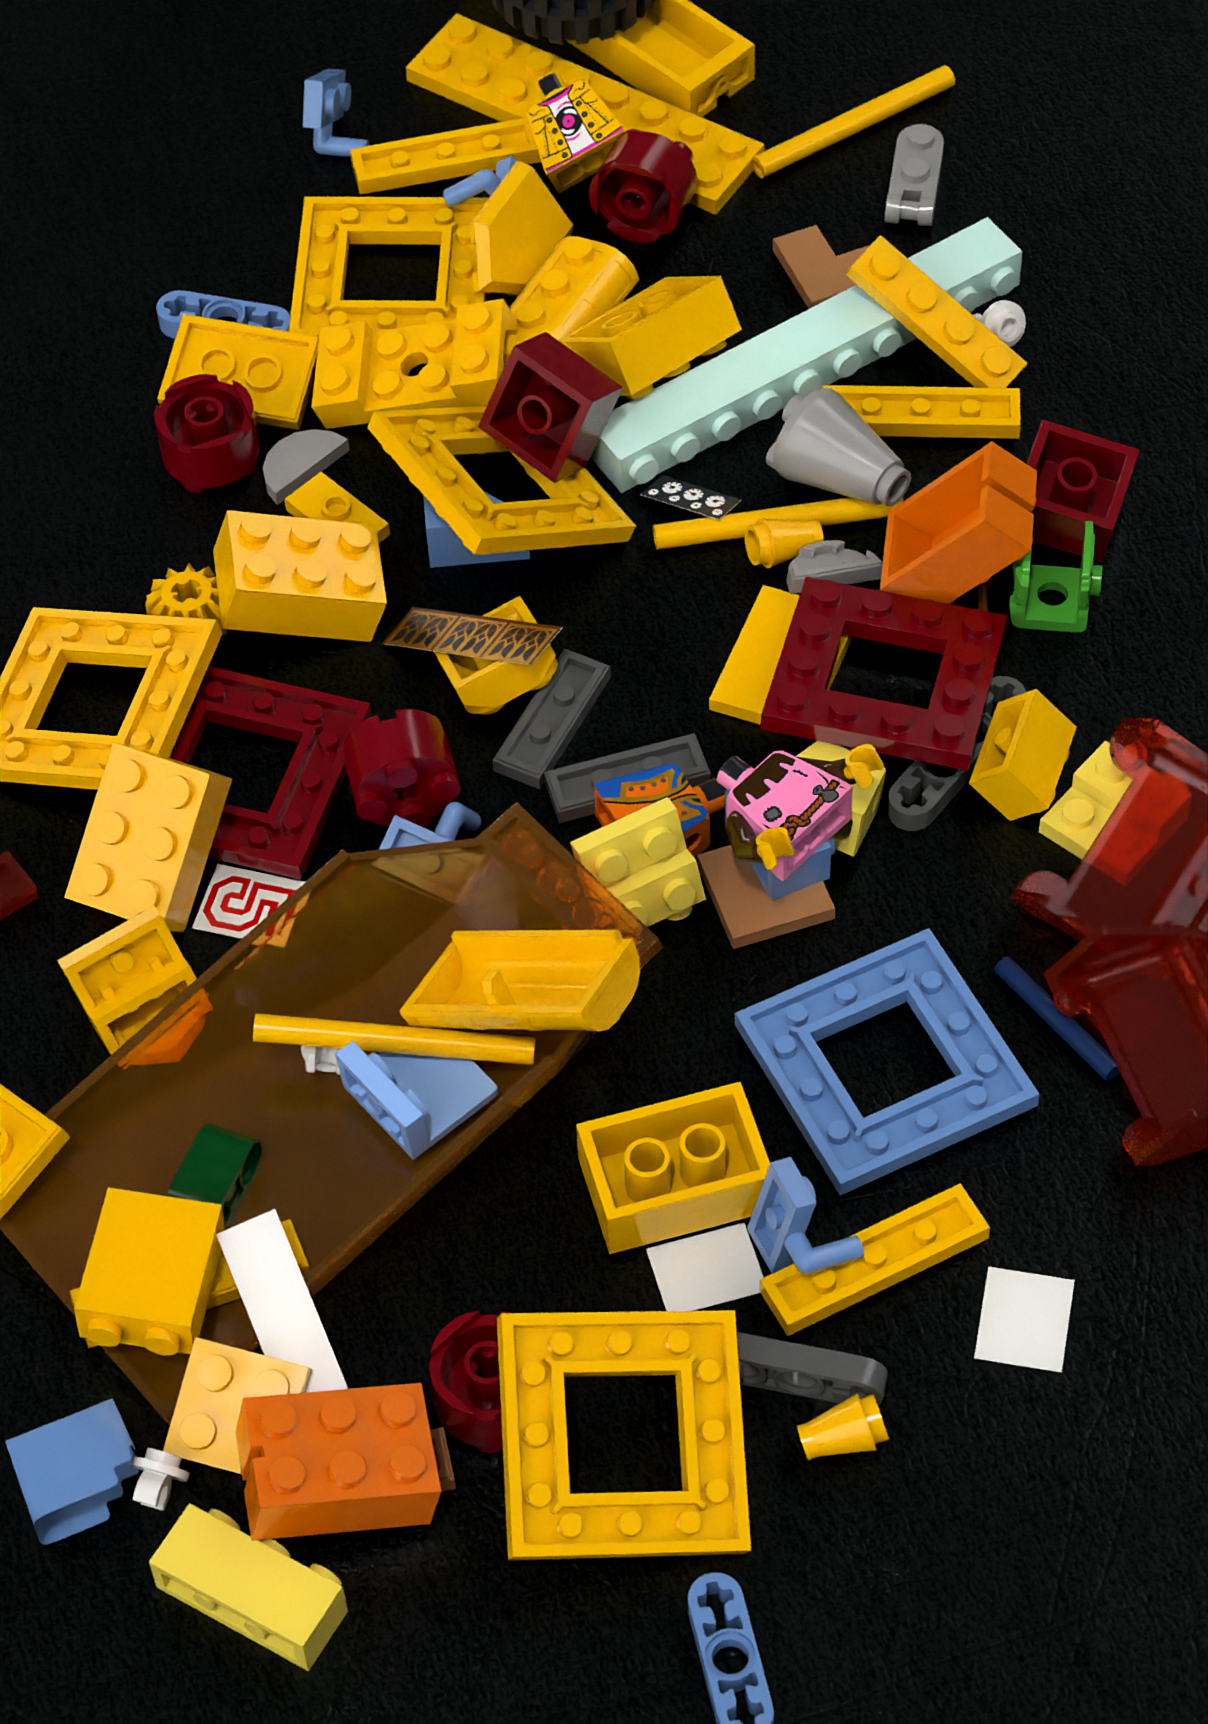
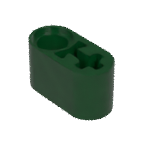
[166,1122,263,1230]

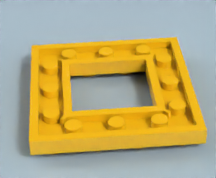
[289,197,489,336]
[367,405,636,555]
[0,607,222,790]
[497,1310,751,1560]

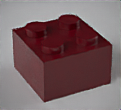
[478,332,623,483]
[1027,419,1140,563]

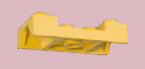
[311,299,516,429]

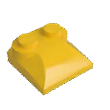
[433,596,558,715]

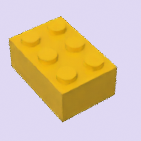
[558,276,742,400]
[213,510,387,642]
[64,742,232,932]
[576,1082,770,1254]

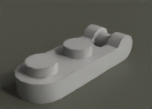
[885,124,944,227]

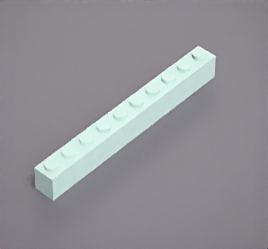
[590,217,1022,493]

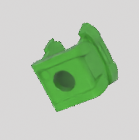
[1010,520,1102,633]

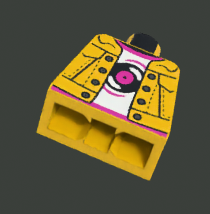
[527,73,626,194]

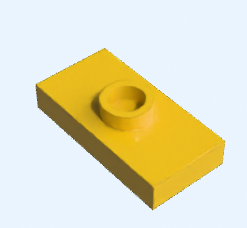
[285,472,390,544]

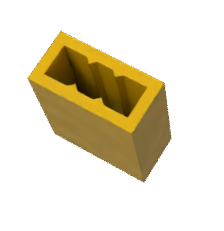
[74,1187,225,1356]

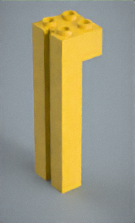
[567,0,755,117]

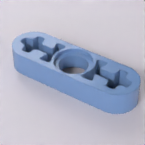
[156,290,290,338]
[688,1573,774,1724]

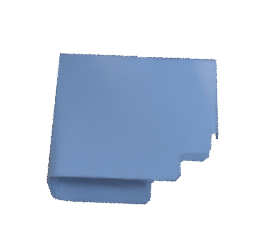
[5,1398,139,1545]

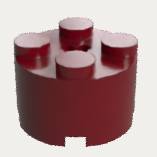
[589,129,697,243]
[154,374,260,493]
[343,709,461,828]
[429,1311,510,1453]

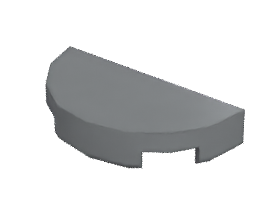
[263,429,350,505]
[786,540,883,594]

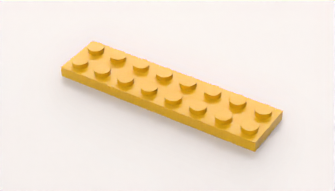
[406,13,765,215]

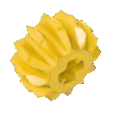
[145,563,227,635]

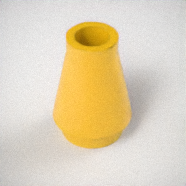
[745,518,824,568]
[797,1393,889,1460]

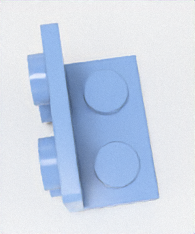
[335,1028,498,1160]

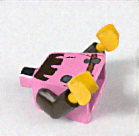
[717,744,884,881]

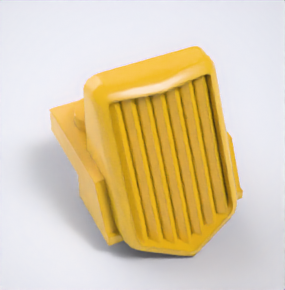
[57,906,212,1064]

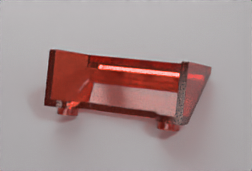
[1010,718,1208,983]
[1043,925,1208,1166]

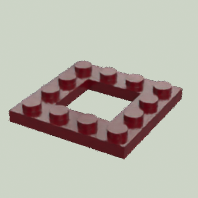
[760,577,1008,771]
[169,666,372,880]

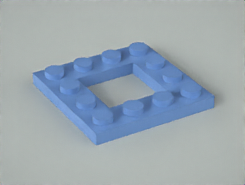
[735,928,1039,1196]

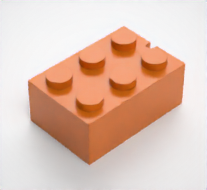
[880,441,1037,604]
[235,1383,441,1541]

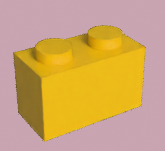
[969,689,1077,821]

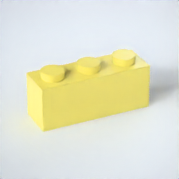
[149,1503,348,1671]

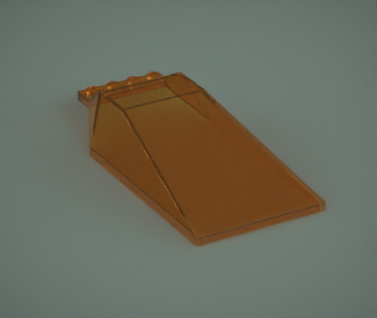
[0,802,663,1424]

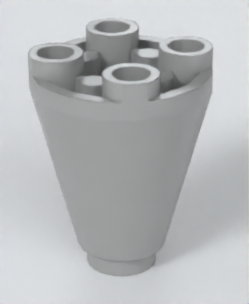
[766,387,911,506]

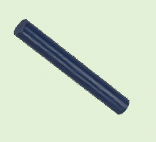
[994,956,1122,1082]

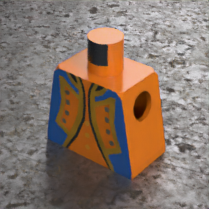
[594,763,725,857]

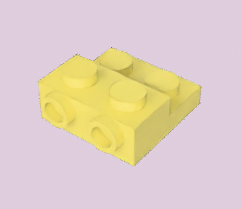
[1039,741,1192,887]
[570,797,706,942]

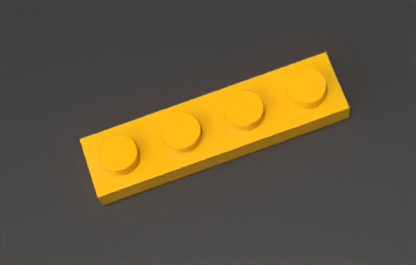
[350,117,541,195]
[846,235,1027,388]
[822,385,1021,439]
[759,1183,990,1336]

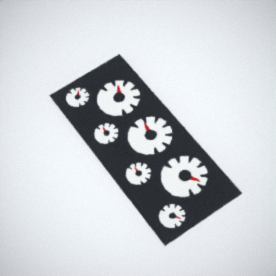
[640,475,741,520]

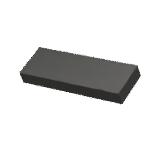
[493,648,611,789]
[544,733,711,823]

